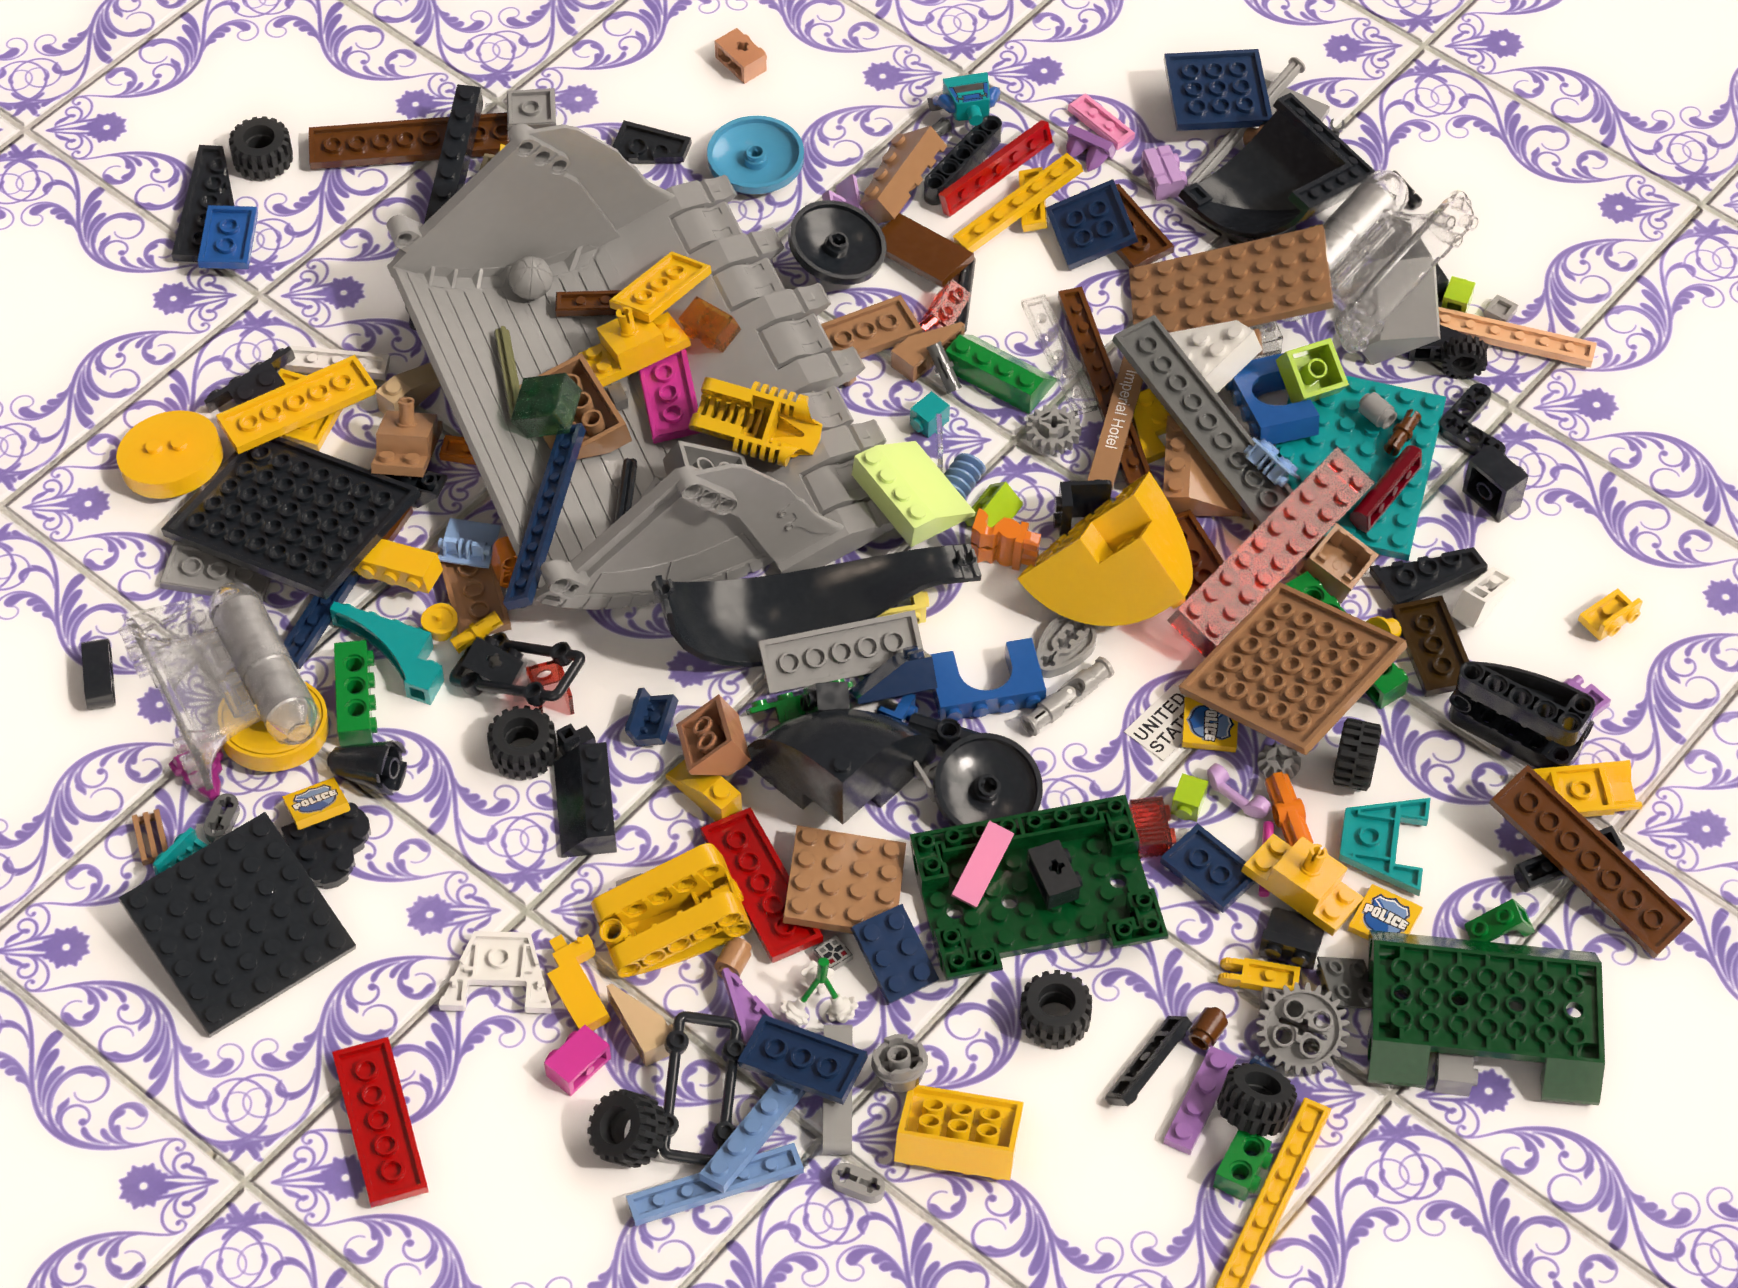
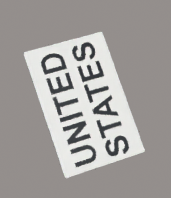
[1124,684,1187,761]

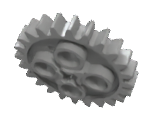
[1256,982,1350,1076]

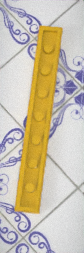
[1215,1097,1331,1288]

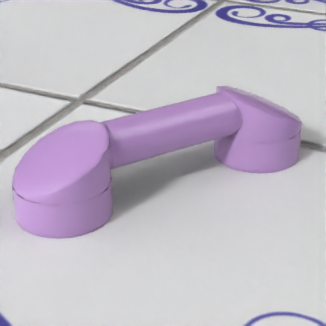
[1207,763,1272,818]

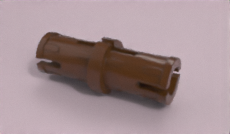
[1384,409,1421,456]

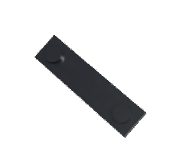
[1105,1016,1193,1107]

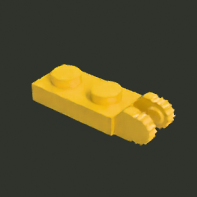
[1218,957,1301,991]

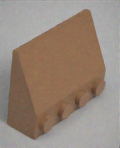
[519,353,632,459]
[1163,415,1243,516]

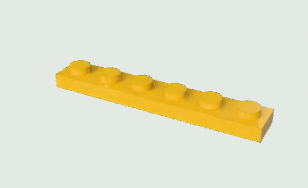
[953,153,1083,252]

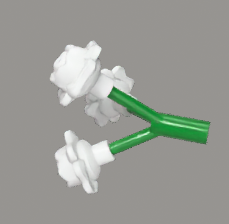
[779,957,858,1026]

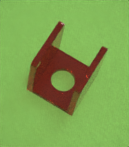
[526,660,575,715]

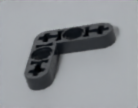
[1439,383,1506,456]

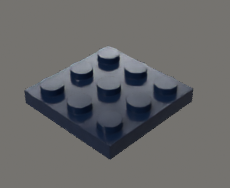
[1045,179,1139,270]

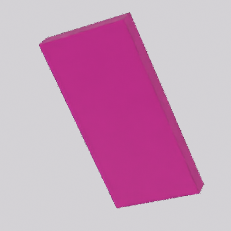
[639,348,701,444]

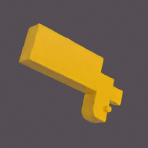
[547,934,611,1031]

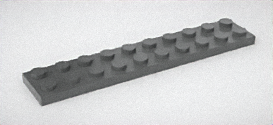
[1112,315,1306,533]

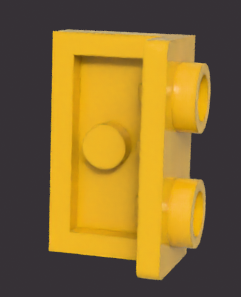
[1578,588,1643,641]

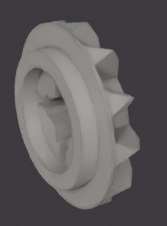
[1257,741,1301,779]

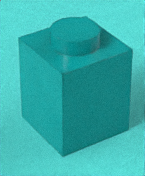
[910,391,950,438]

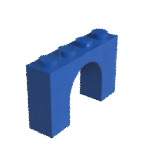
[1224,353,1320,445]
[930,638,1046,721]

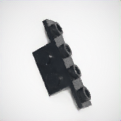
[204,346,296,413]

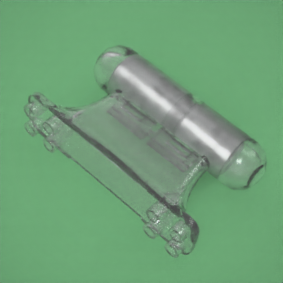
[1282,170,1479,354]
[118,582,320,791]

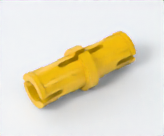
[449,610,504,654]

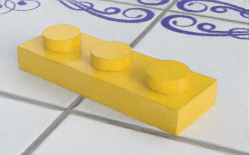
[1019,167,1048,232]

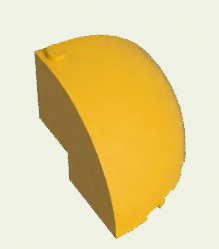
[1017,472,1193,626]

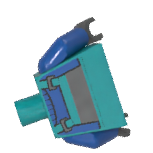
[927,72,1000,126]

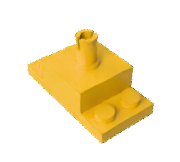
[578,306,691,387]
[1241,834,1364,936]

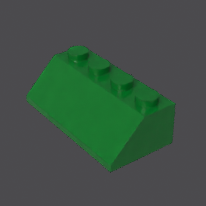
[945,334,1057,414]

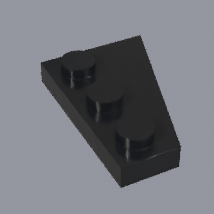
[612,120,692,164]

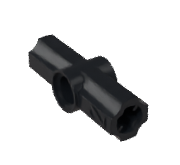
[908,713,980,753]

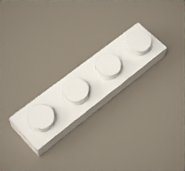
[285,345,390,380]

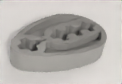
[1036,616,1097,678]

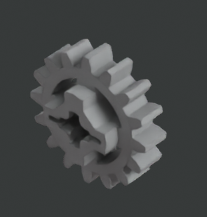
[1026,404,1082,455]

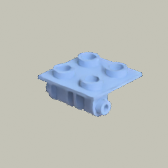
[1244,437,1301,487]
[438,518,501,569]

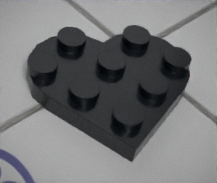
[281,802,371,889]

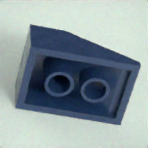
[849,646,938,704]

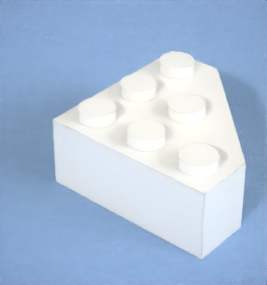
[1169,320,1262,393]

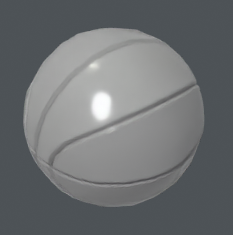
[508,256,553,300]

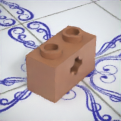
[715,28,767,84]

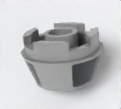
[871,1034,928,1092]

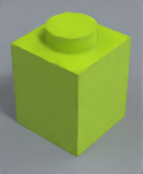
[1441,276,1476,313]
[1170,773,1208,822]

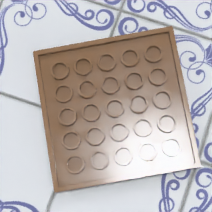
[1179,582,1407,755]

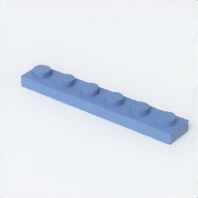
[699,1080,806,1193]
[626,1143,804,1227]

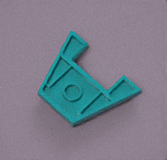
[1339,798,1431,896]

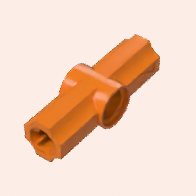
[1265,772,1314,847]

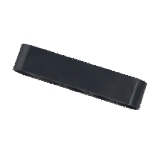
[924,115,1002,206]

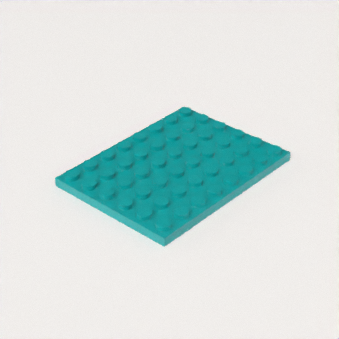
[1274,375,1446,561]

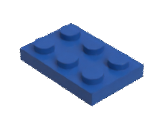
[198,205,258,269]

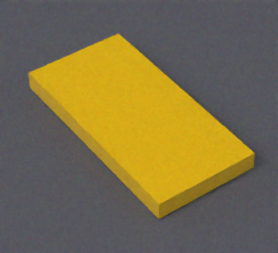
[609,251,711,323]

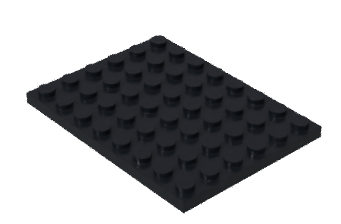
[161,437,421,600]

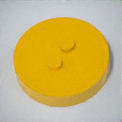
[116,410,223,499]
[217,678,329,772]

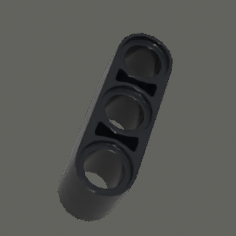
[81,638,116,710]

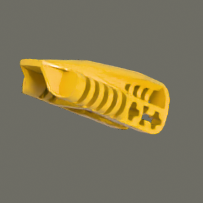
[688,377,823,467]

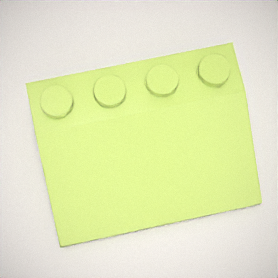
[852,441,976,547]

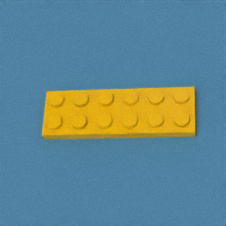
[216,355,377,454]

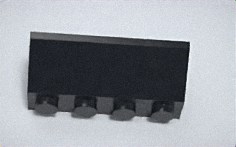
[554,742,617,858]

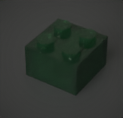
[510,373,582,438]

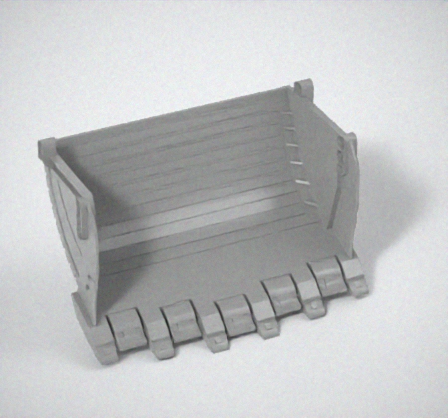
[386,124,895,610]

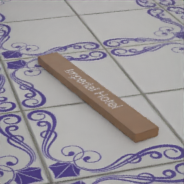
[1087,355,1143,493]

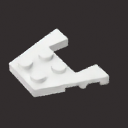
[439,931,551,1014]

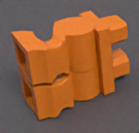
[971,508,1041,571]

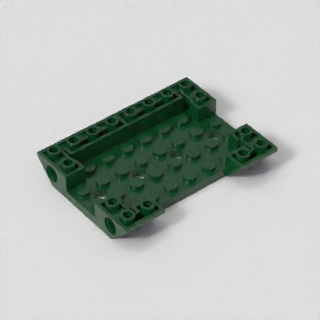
[909,795,1169,980]
[1367,930,1605,1106]

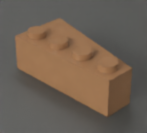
[860,126,947,224]

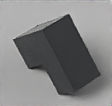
[556,723,596,755]

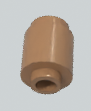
[714,937,752,979]

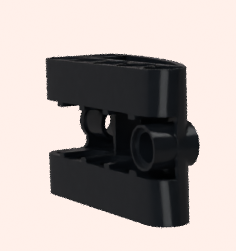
[1449,661,1596,769]

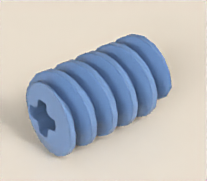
[944,453,986,500]

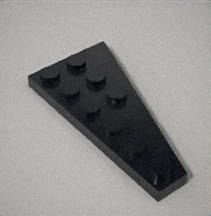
[171,144,235,262]

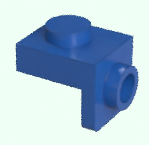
[877,693,918,724]

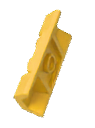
[1533,760,1643,817]

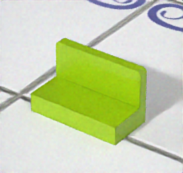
[964,481,1023,527]

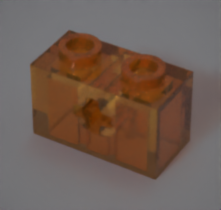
[678,296,741,352]

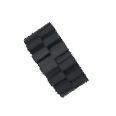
[1441,335,1488,380]

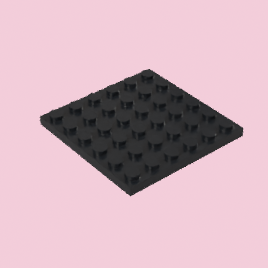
[119,812,356,1038]

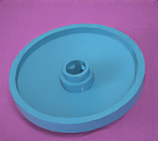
[707,116,804,194]

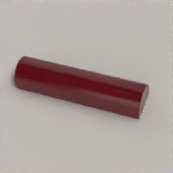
[1350,445,1422,533]

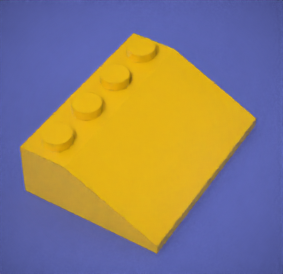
[894,1085,1024,1181]

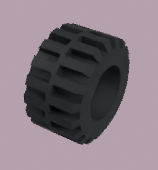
[229,116,293,181]
[487,705,558,780]
[1332,718,1382,791]
[1019,970,1093,1049]
[1217,1063,1297,1137]
[587,1089,667,1168]

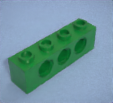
[334,640,378,746]

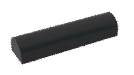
[1514,825,1625,892]

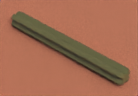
[494,326,525,422]

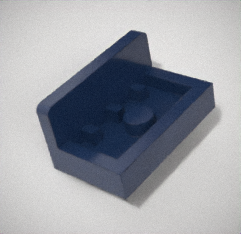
[625,688,679,746]

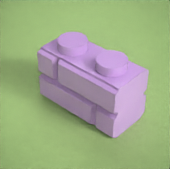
[1141,145,1187,201]

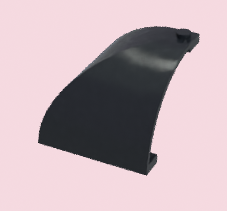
[1178,92,1377,238]

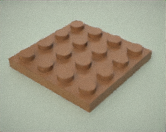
[783,825,906,934]

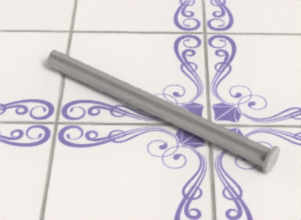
[1185,57,1306,187]

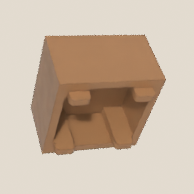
[1299,523,1379,603]

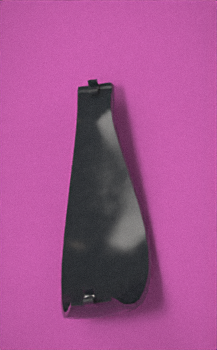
[651,543,982,667]

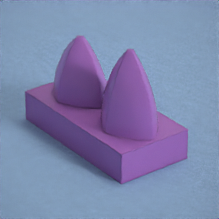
[1066,124,1116,172]

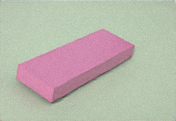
[1068,93,1135,150]
[951,821,1014,909]

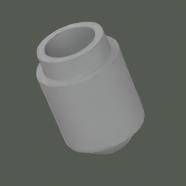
[1359,392,1397,429]

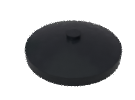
[788,200,887,285]
[933,733,1043,826]

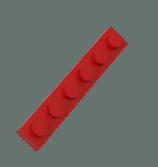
[939,120,1053,217]

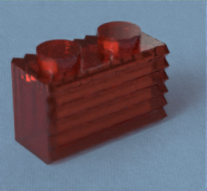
[1129,796,1176,859]

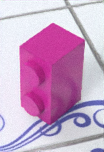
[544,1024,611,1097]

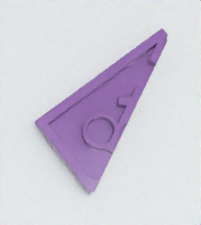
[721,968,779,1046]

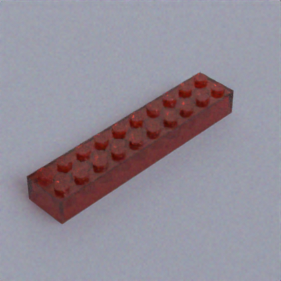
[1167,447,1375,658]

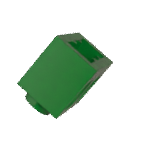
[1213,1129,1274,1201]

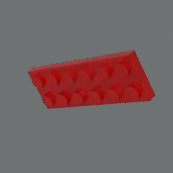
[701,807,823,963]
[332,1037,429,1208]

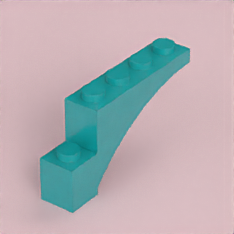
[330,601,445,705]

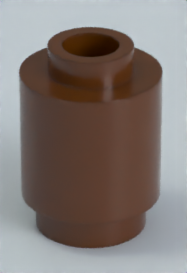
[1189,1007,1228,1050]

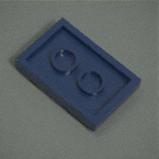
[1160,823,1256,913]
[850,904,940,1005]

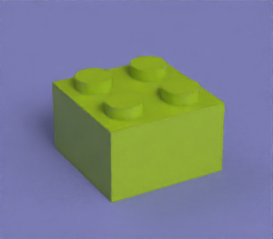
[1276,338,1349,403]

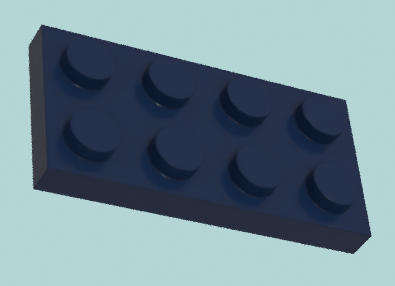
[738,1014,868,1105]

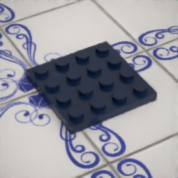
[1163,49,1272,131]

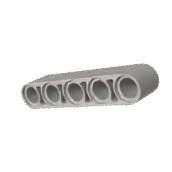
[823,1025,853,1155]

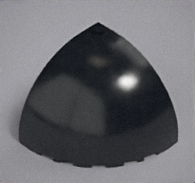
[746,709,936,824]

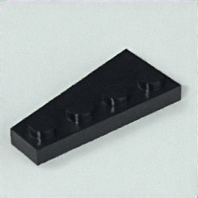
[1369,547,1488,605]

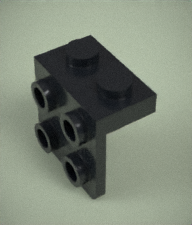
[1053,479,1112,537]
[1258,907,1325,971]

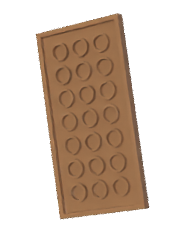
[1129,225,1334,333]

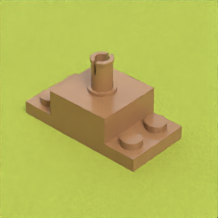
[371,397,443,477]

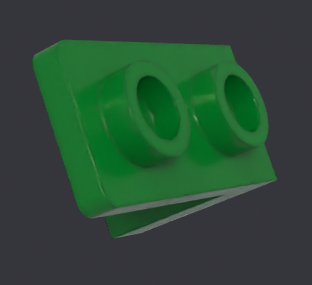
[1464,898,1535,942]

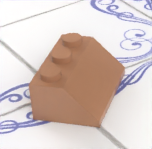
[676,694,751,776]

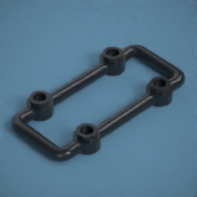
[449,632,585,707]
[659,1011,745,1166]

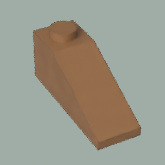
[891,322,965,383]

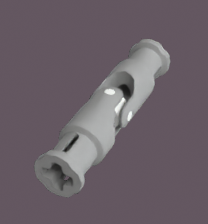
[1020,656,1115,736]

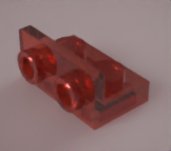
[919,279,971,332]

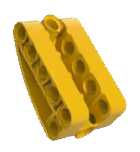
[591,843,751,978]

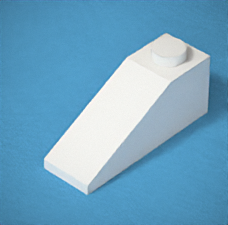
[1451,566,1516,629]

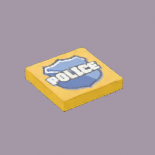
[1182,697,1238,753]
[282,777,350,830]
[1348,884,1423,941]

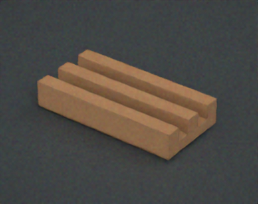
[132,809,168,866]

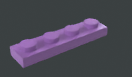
[1163,1046,1237,1155]

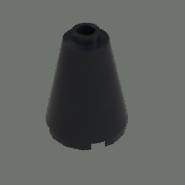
[327,740,407,796]

